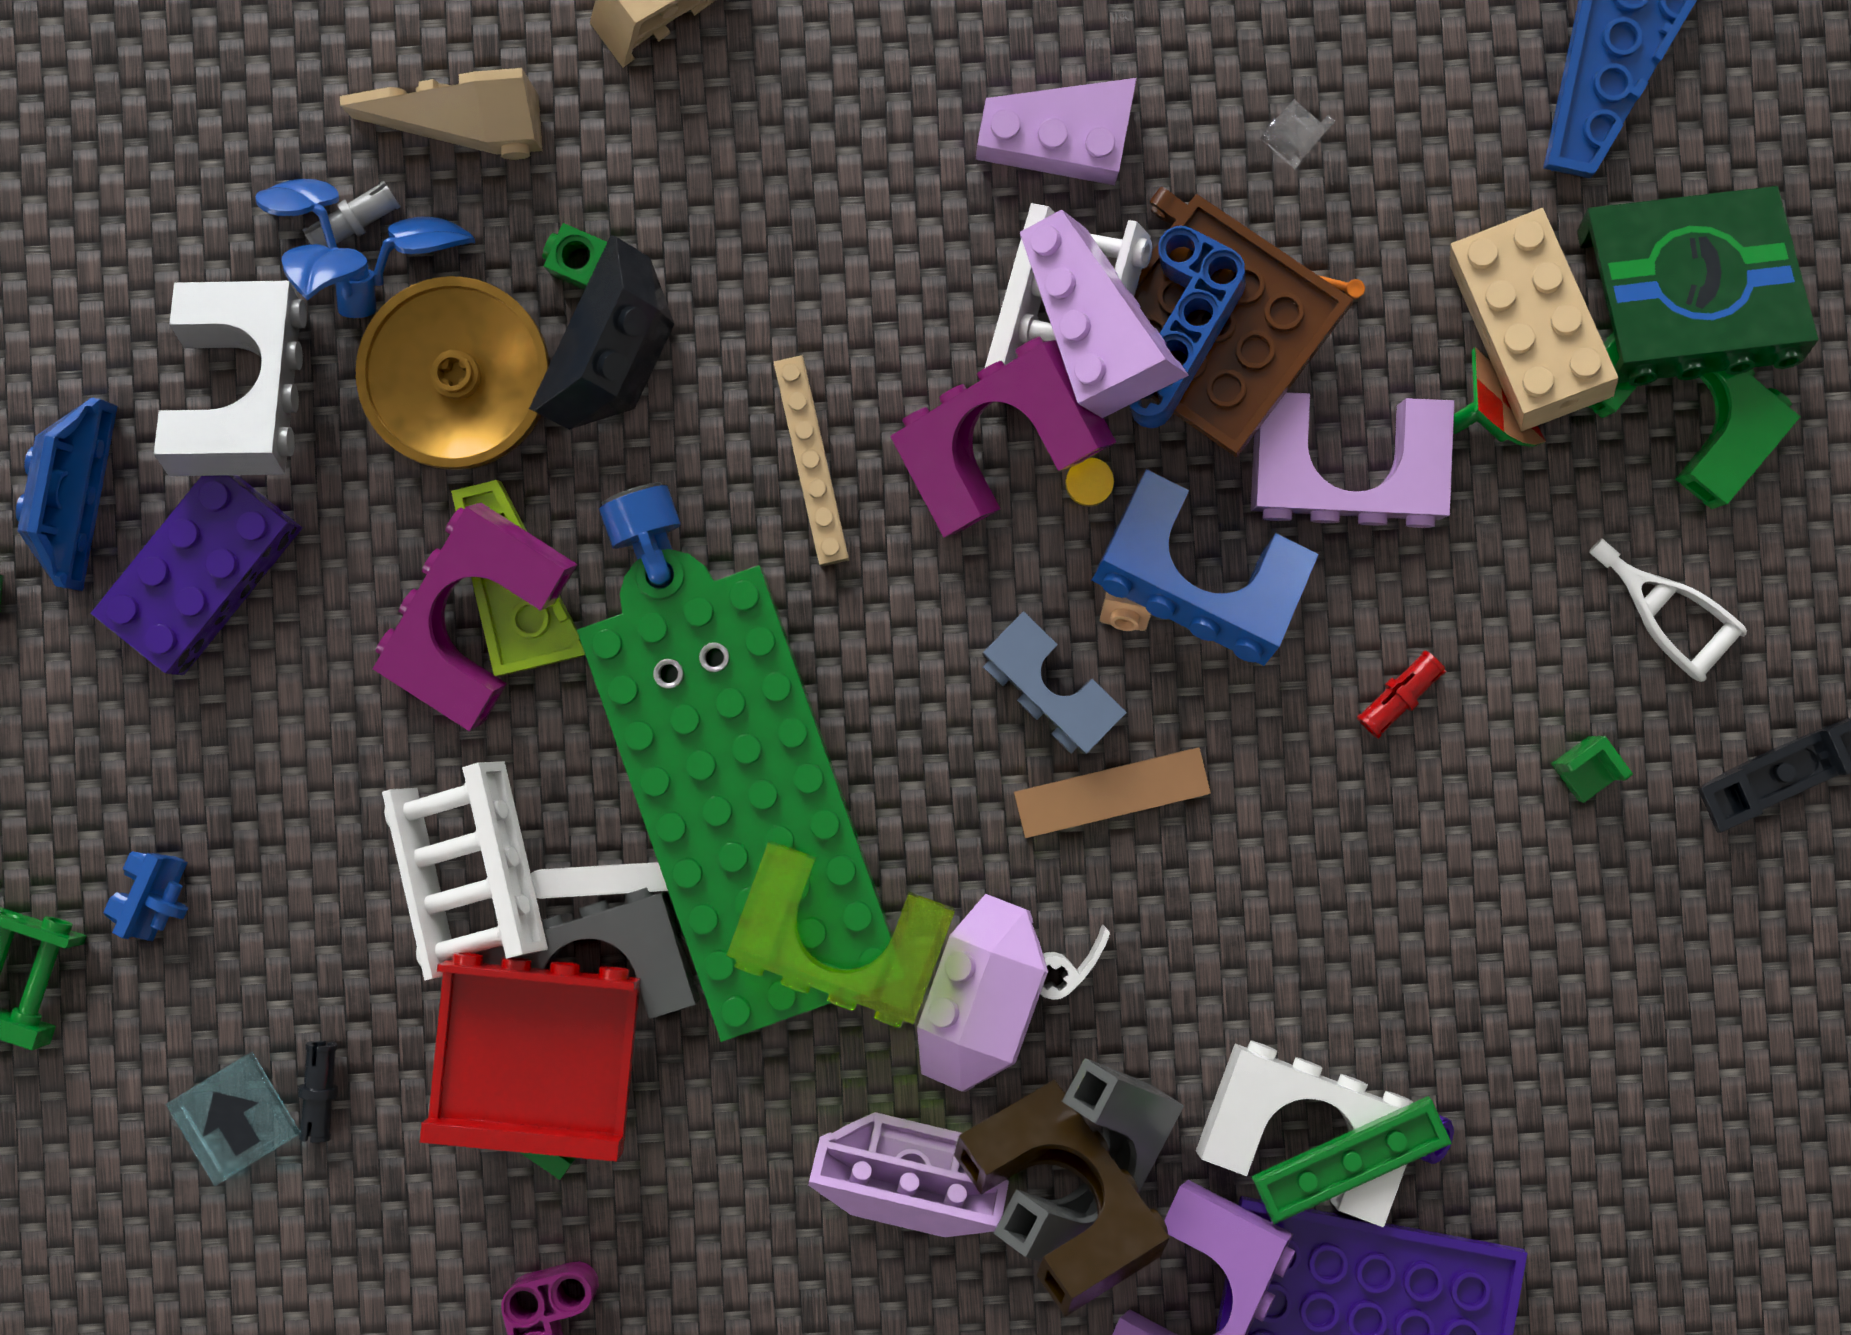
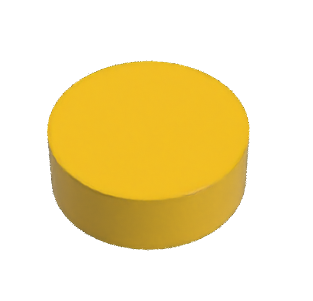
[1065,457,1114,507]

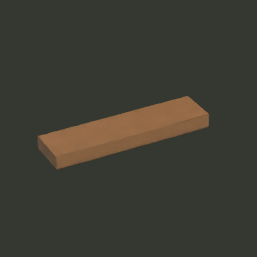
[1014,747,1211,838]

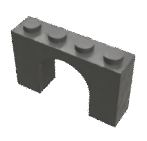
[476,887,700,1019]
[994,1058,1184,1262]

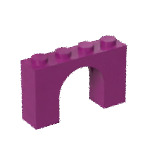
[890,337,1116,538]
[373,503,578,731]

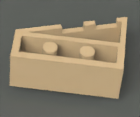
[590,0,715,68]

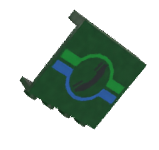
[1577,186,1819,386]

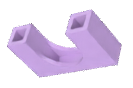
[1251,393,1454,528]

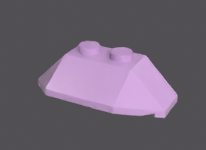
[917,894,1048,1092]
[808,1112,1009,1237]

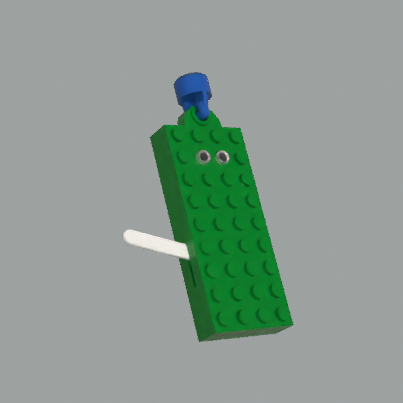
[531,482,905,1042]

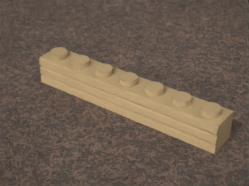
[774,355,849,567]

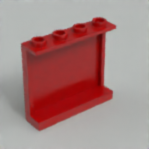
[419,953,641,1162]

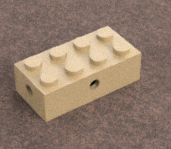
[1450,208,1619,432]

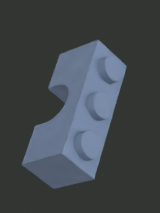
[982,611,1127,754]

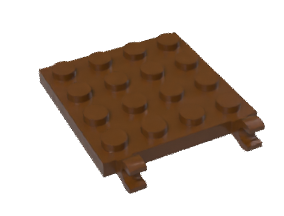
[1134,187,1353,458]

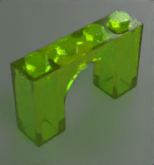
[726,841,955,1028]

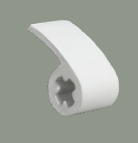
[1040,924,1110,1000]

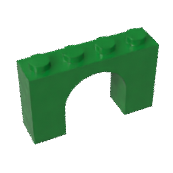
[1588,333,1801,509]

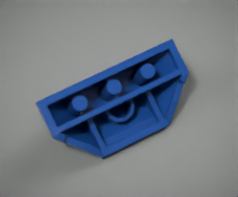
[16,398,118,591]

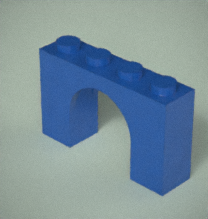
[1091,469,1319,666]

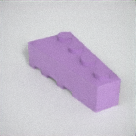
[1020,210,1189,418]

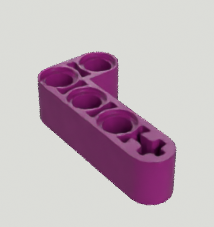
[501,1261,599,1335]

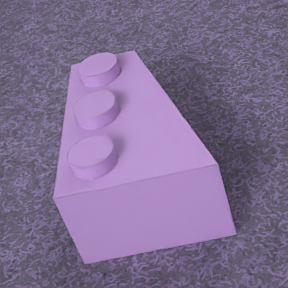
[976,78,1136,185]

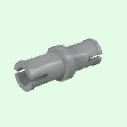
[302,180,400,247]

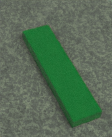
[1251,1096,1452,1224]

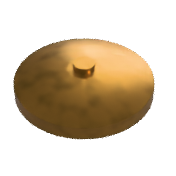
[356,276,550,470]

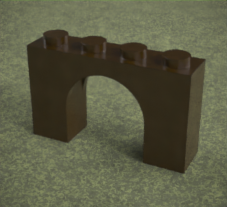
[954,1080,1170,1317]

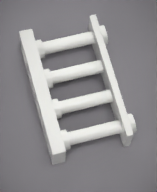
[985,203,1152,368]
[382,761,548,980]

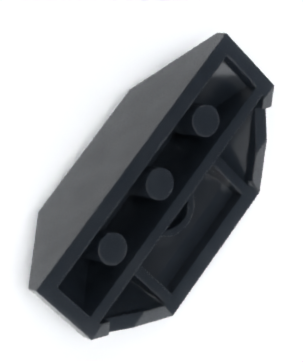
[529,235,675,430]

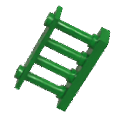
[0,907,87,1050]

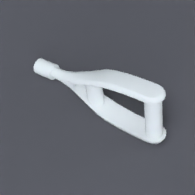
[1589,538,1747,682]

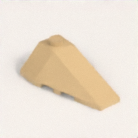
[340,68,543,160]

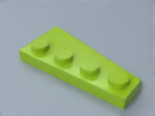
[451,480,586,677]

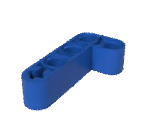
[1129,226,1246,428]

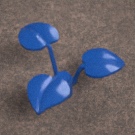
[255,179,475,318]

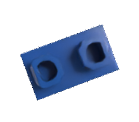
[103,851,188,941]

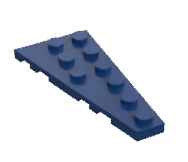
[1543,0,1697,178]

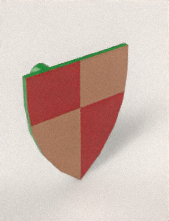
[1453,347,1546,447]

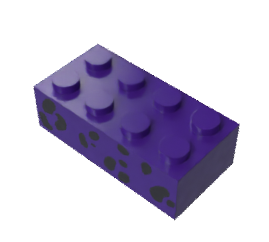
[90,475,303,675]

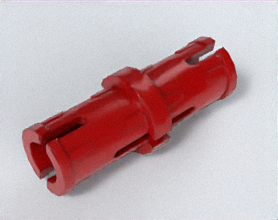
[1357,650,1447,739]

